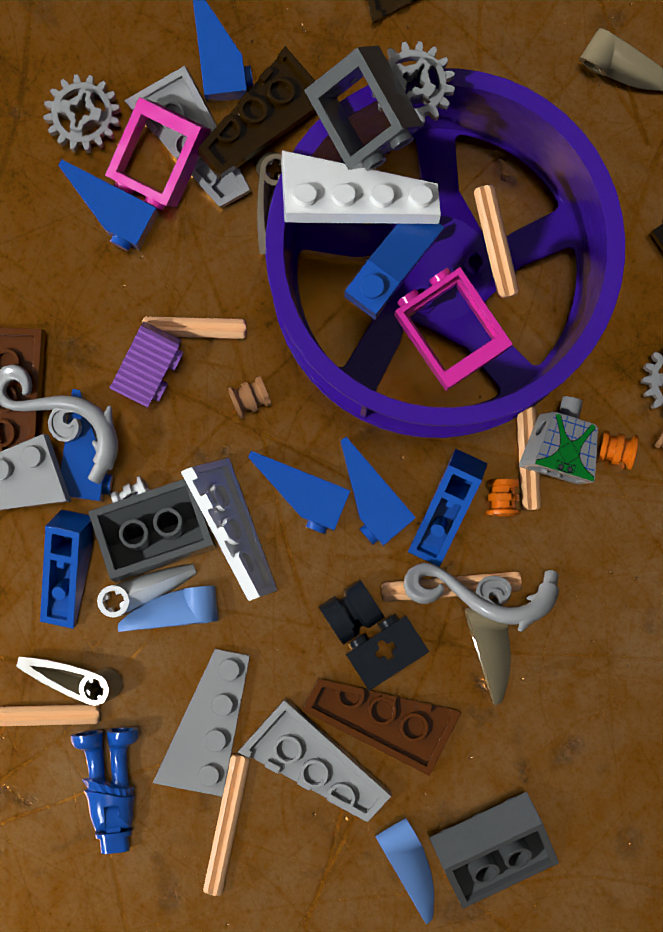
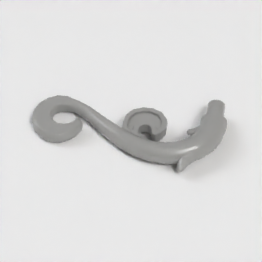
[0,365,118,484]
[404,563,560,632]

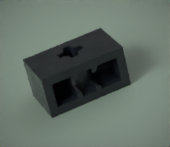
[346,613,429,691]

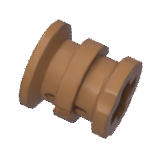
[228,376,272,420]

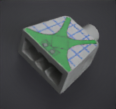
[519,396,598,485]

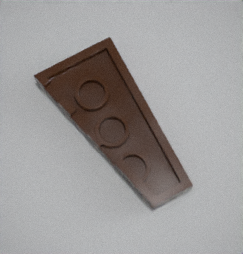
[0,327,46,452]
[302,678,462,776]

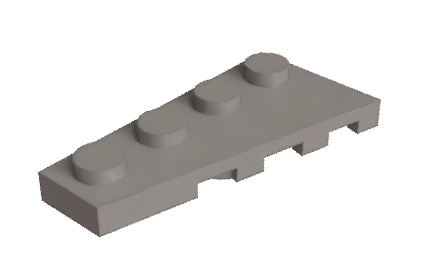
[124,66,252,208]
[0,434,72,511]
[153,649,250,797]
[238,698,392,822]

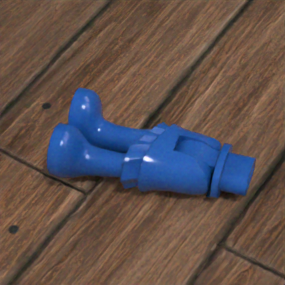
[71,727,139,854]

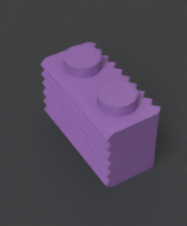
[110,321,184,407]

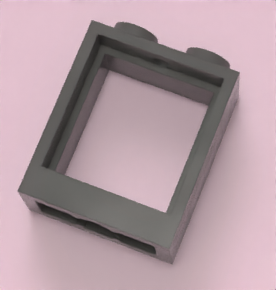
[304,45,424,171]

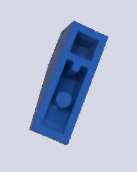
[193,0,253,103]
[58,159,159,251]
[345,224,444,320]
[61,389,113,502]
[340,437,416,546]
[408,449,488,567]
[248,451,350,535]
[40,509,94,629]

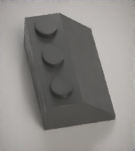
[88,479,217,583]
[430,792,559,908]

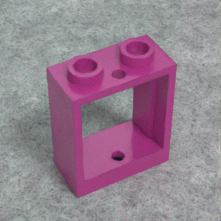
[105,97,212,210]
[394,267,513,391]

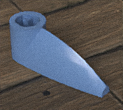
[118,586,219,632]
[375,818,434,924]

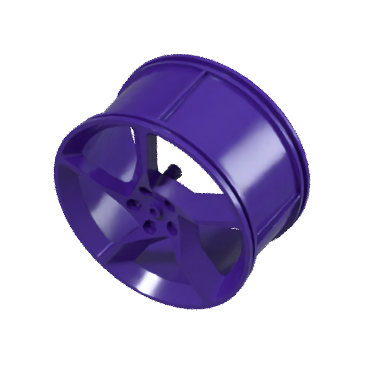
[265,68,625,438]

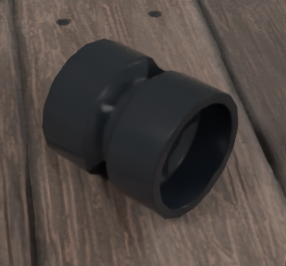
[318,580,385,645]

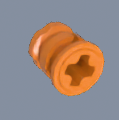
[597,430,639,470]
[486,479,521,517]

